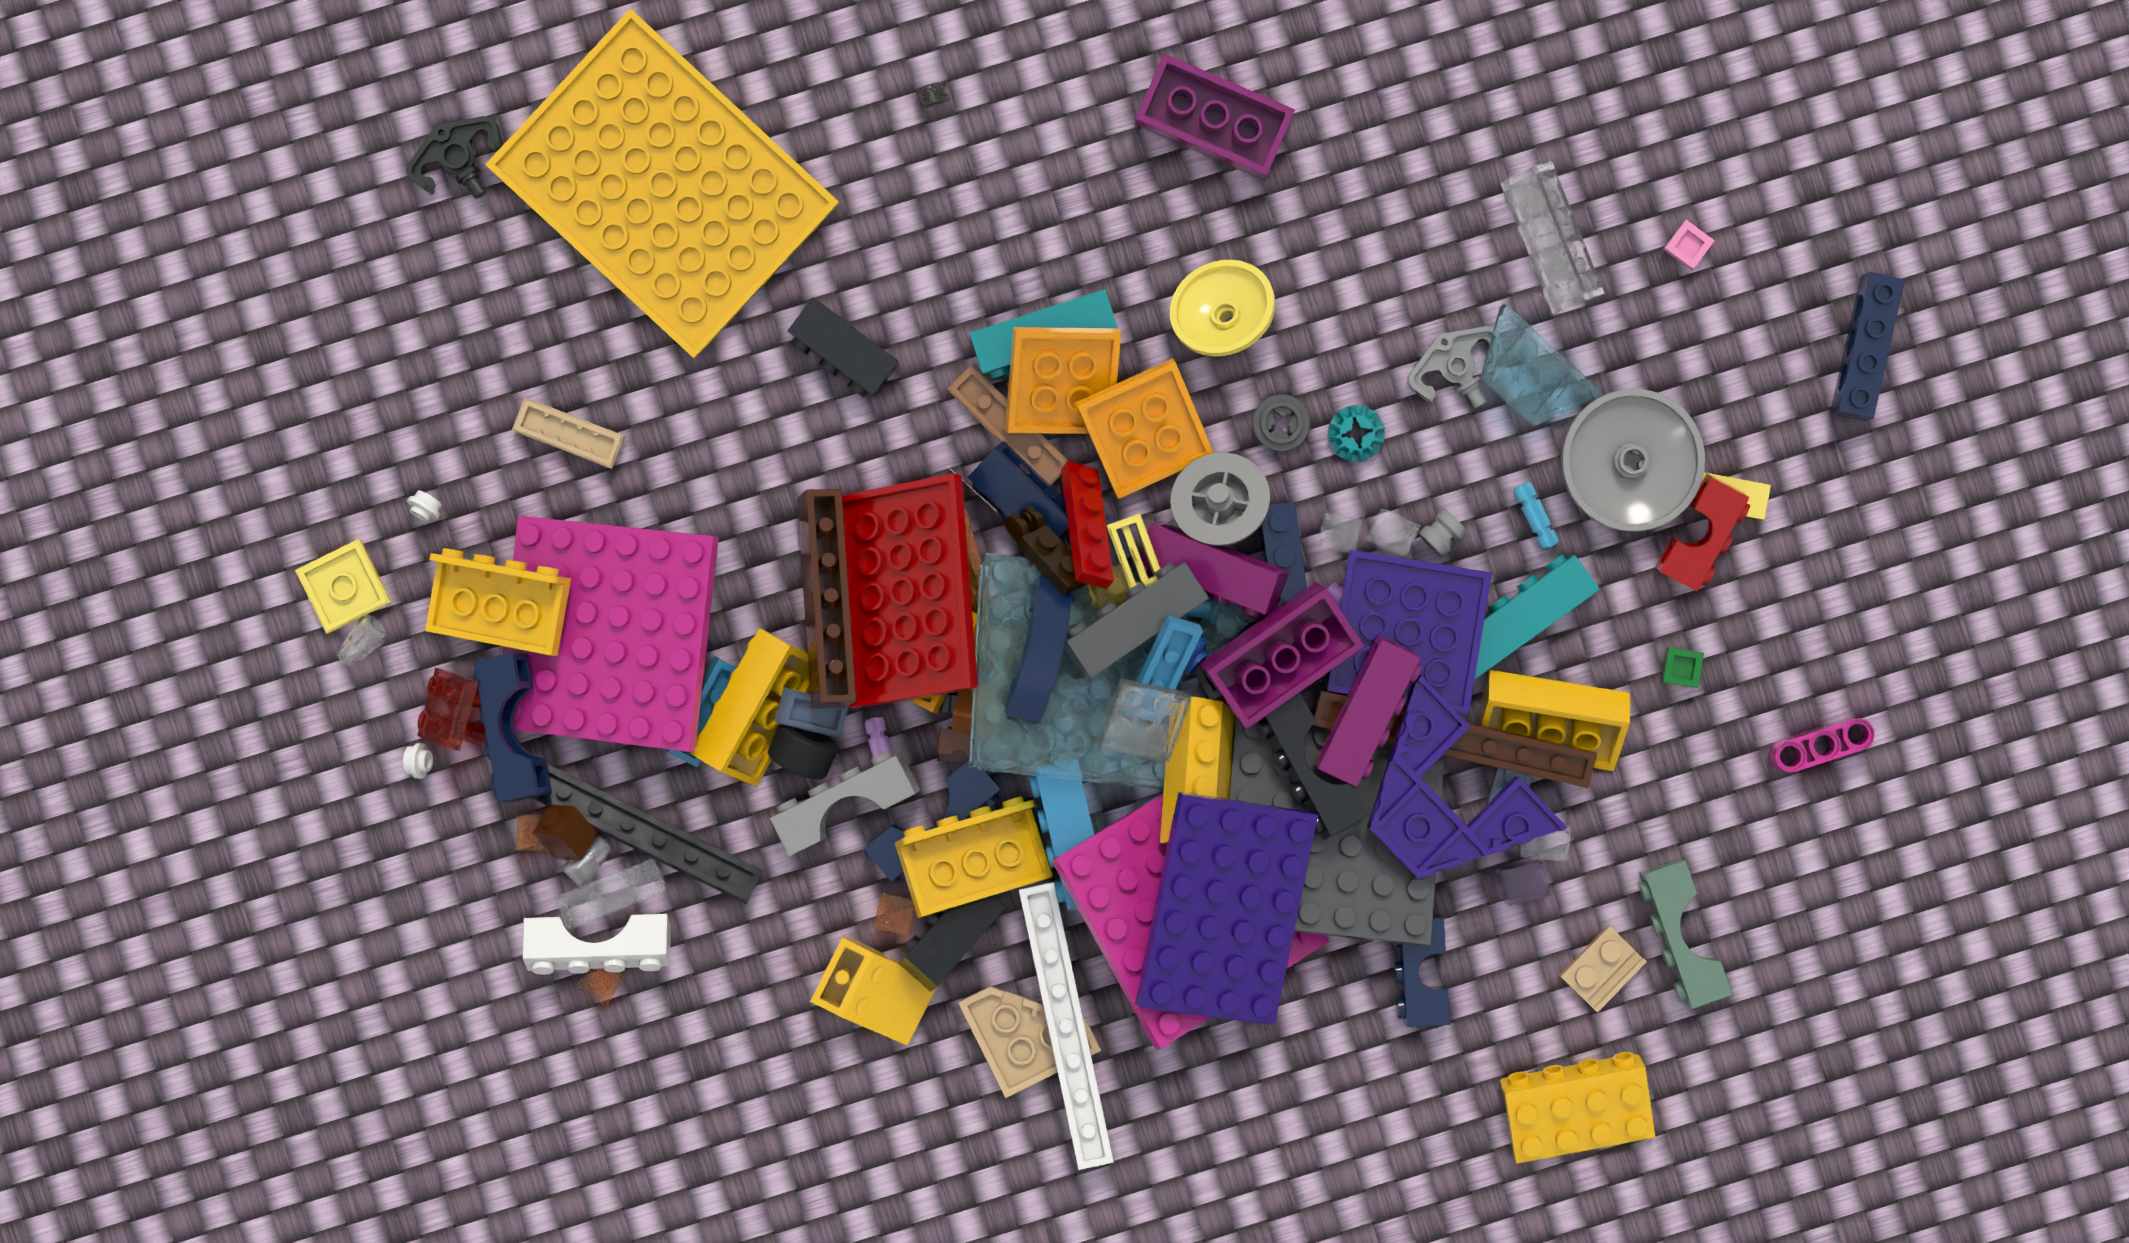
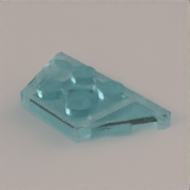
[1480,304,1603,426]

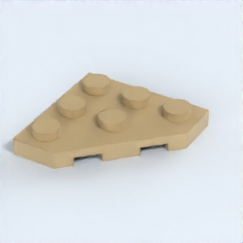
[958,986,1101,1098]

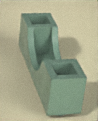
[1638,858,1733,1009]

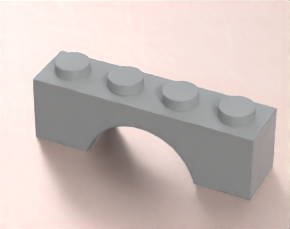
[770,751,920,856]

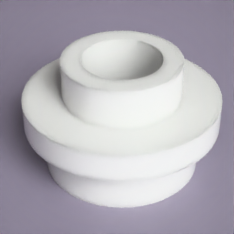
[407,490,442,522]
[403,743,433,779]

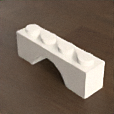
[523,914,671,975]

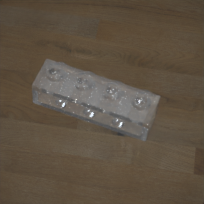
[1500,161,1605,314]

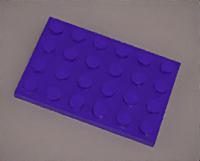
[1135,792,1318,1025]

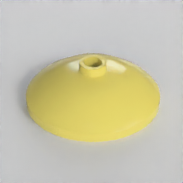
[1170,260,1275,356]

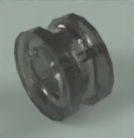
[915,81,950,108]

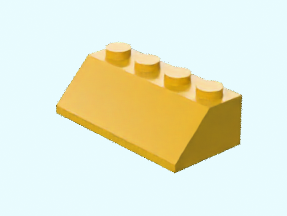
[690,628,810,787]
[1478,670,1630,771]
[1160,696,1235,845]

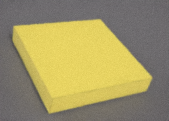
[295,539,392,634]

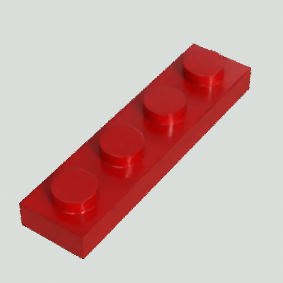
[1061,461,1114,589]

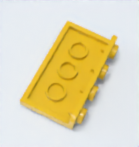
[425,548,571,656]
[895,796,1053,918]
[1500,1052,1656,1164]

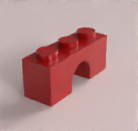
[1656,474,1750,591]

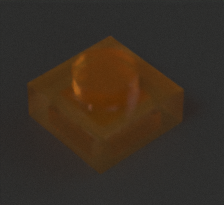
[516,814,548,851]
[874,892,915,935]
[576,968,627,1005]

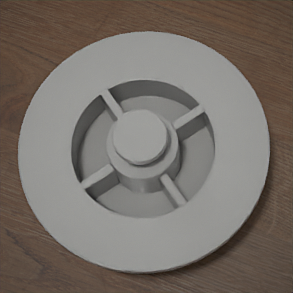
[1170,453,1270,546]

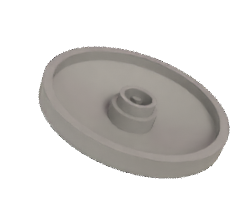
[1561,389,1705,532]

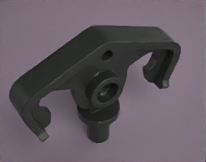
[406,116,503,199]

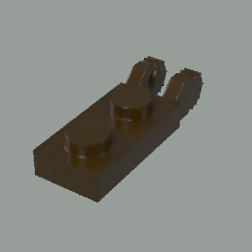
[1004,506,1087,596]

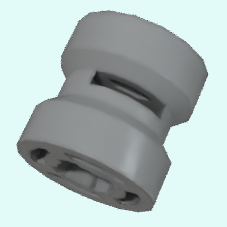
[1418,508,1468,558]

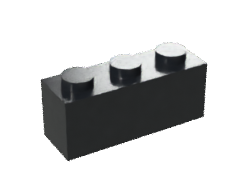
[787,297,900,398]
[899,896,1006,992]

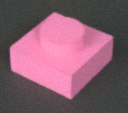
[1663,220,1715,270]

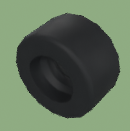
[768,724,838,780]

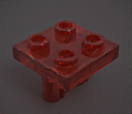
[417,667,486,751]

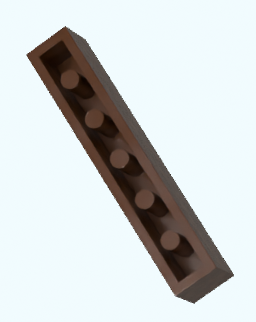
[797,489,856,709]

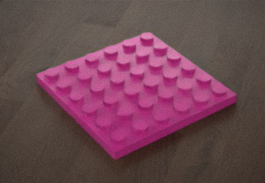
[502,516,719,752]
[1051,793,1329,1050]

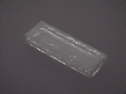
[554,858,668,930]

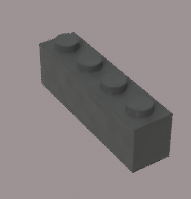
[1064,561,1209,680]

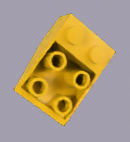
[810,934,937,1046]

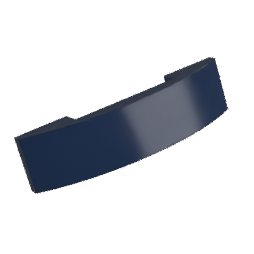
[1004,576,1072,724]

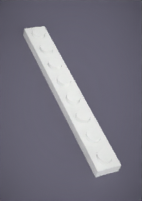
[1019,881,1114,1170]

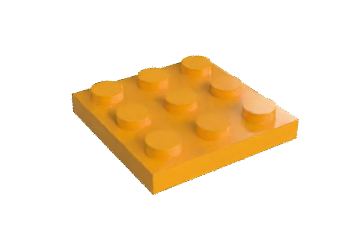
[1005,327,1121,434]
[1075,358,1214,499]

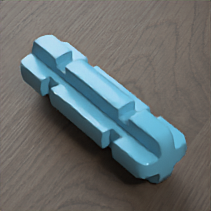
[1514,482,1559,550]

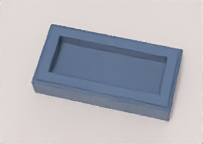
[774,687,849,738]

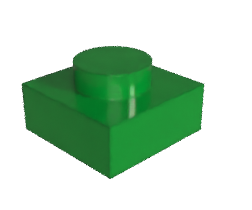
[1661,647,1704,688]

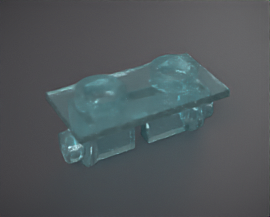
[1198,602,1249,658]

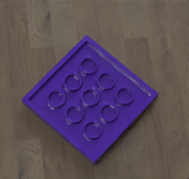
[1326,549,1492,714]

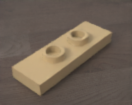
[512,397,625,469]

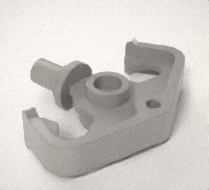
[1407,326,1503,408]

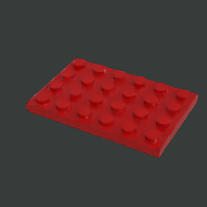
[842,473,978,709]

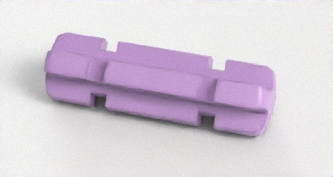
[864,717,892,759]

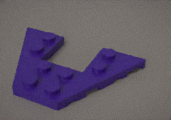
[1367,675,1568,879]

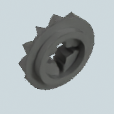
[1253,394,1310,451]

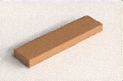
[947,364,1068,486]

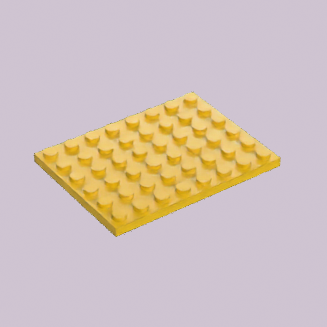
[485,8,840,359]

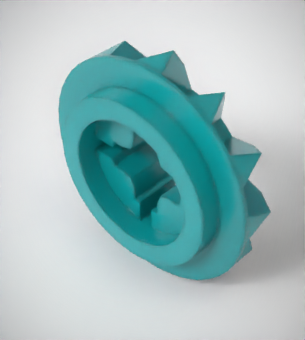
[1328,405,1385,462]

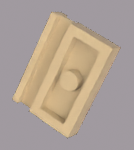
[1559,925,1647,1013]

